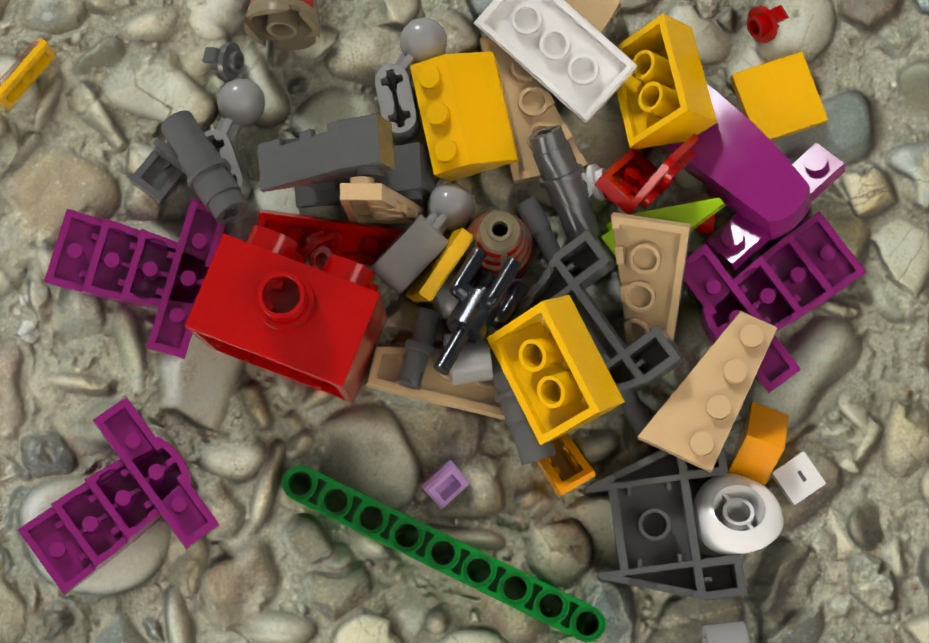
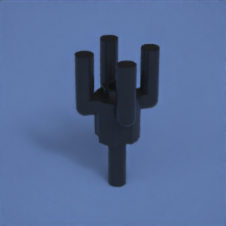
[434,247,529,375]

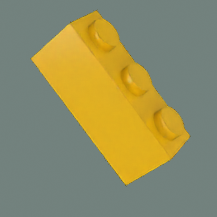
[616,13,717,149]
[410,51,520,182]
[487,295,625,445]

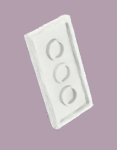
[474,0,638,125]

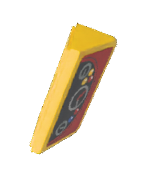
[0,38,57,111]

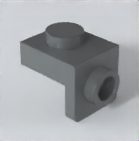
[130,137,186,205]

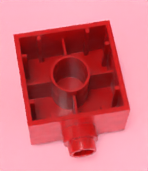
[184,225,387,404]

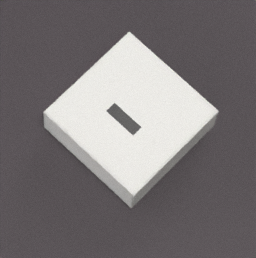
[771,451,826,506]

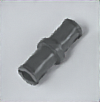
[396,308,443,390]

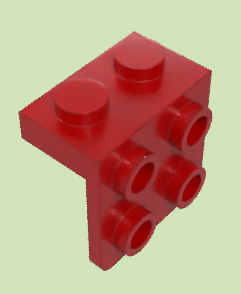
[594,133,700,215]

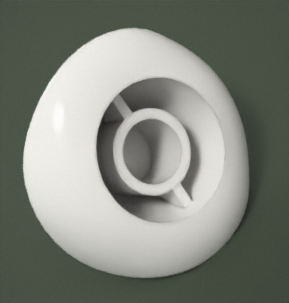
[693,473,784,555]

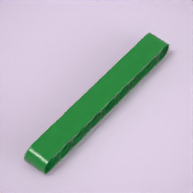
[282,465,606,642]

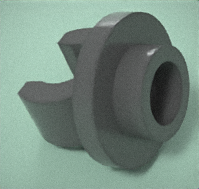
[202,42,245,81]

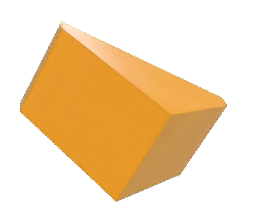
[728,402,789,486]
[537,433,596,497]

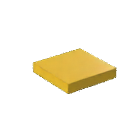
[730,51,828,141]
[405,228,474,303]

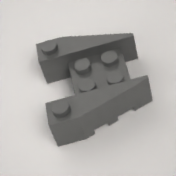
[258,113,435,208]
[511,229,687,393]
[585,446,747,600]

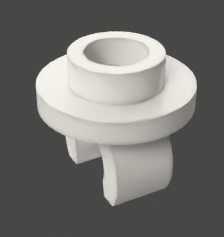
[582,163,607,202]

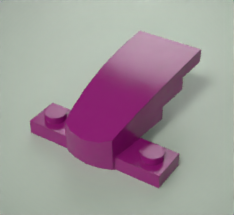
[661,84,845,271]
[44,198,225,360]
[683,211,866,393]
[17,397,219,595]

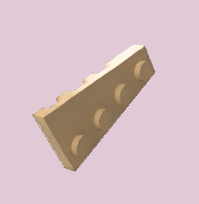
[480,36,588,185]
[340,176,427,225]
[611,212,691,377]
[637,311,777,473]
[367,347,505,420]

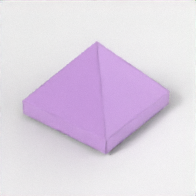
[421,460,470,509]

